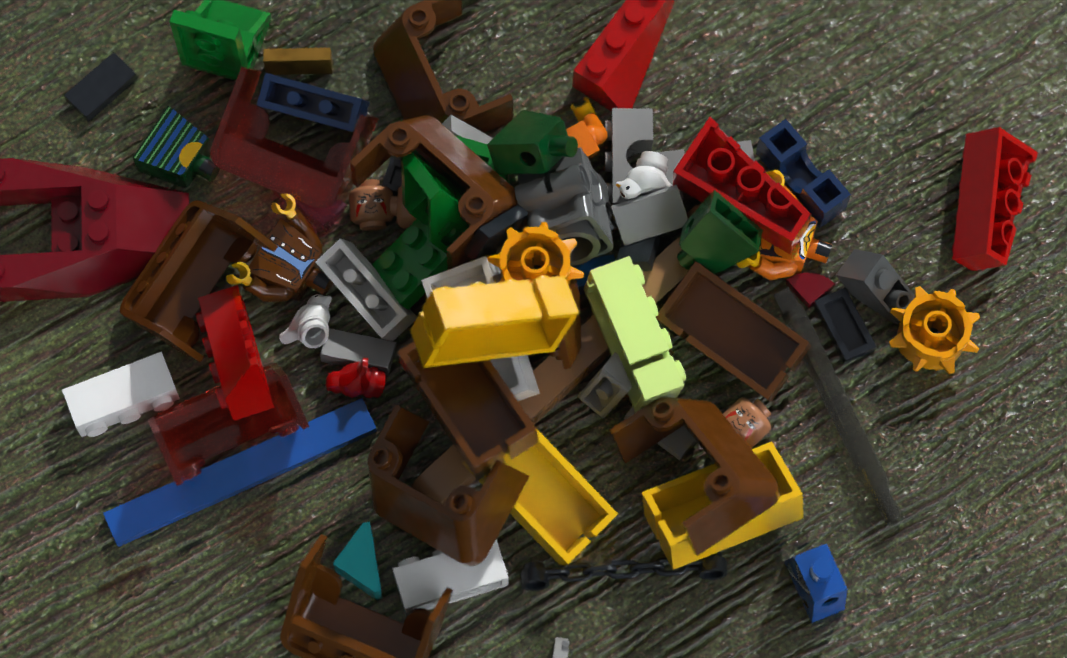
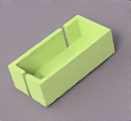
[583,256,686,413]

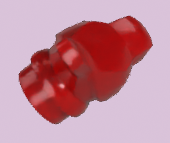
[326,357,386,398]

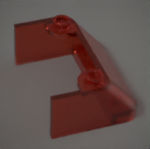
[210,67,378,208]
[148,363,309,486]

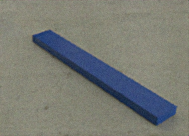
[103,398,377,547]

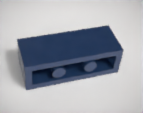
[257,73,370,135]

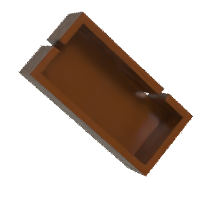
[656,261,812,402]
[397,342,539,480]

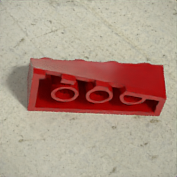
[572,0,674,112]
[673,117,811,254]
[952,127,1038,271]
[195,285,275,421]

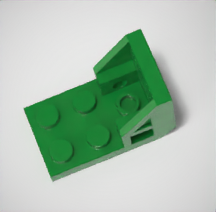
[169,0,272,83]
[372,152,470,310]

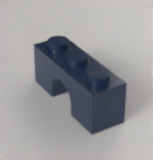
[756,119,851,228]

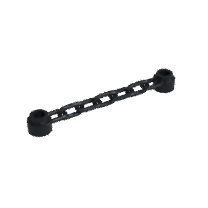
[520,552,728,591]

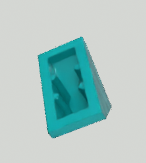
[333,522,383,600]

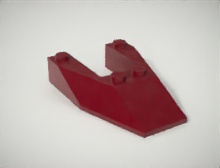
[0,158,190,302]

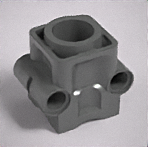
[515,147,617,266]

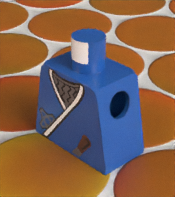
[784,544,847,623]

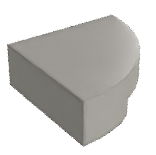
[553,637,570,658]

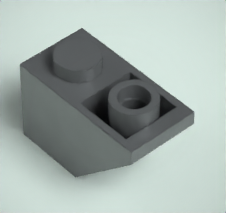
[836,249,915,324]

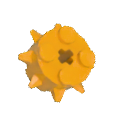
[487,222,584,286]
[889,286,980,375]

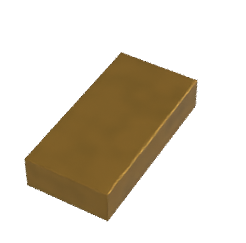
[263,48,333,75]

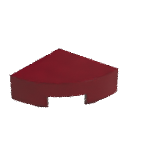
[786,272,835,309]

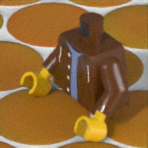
[226,194,333,302]

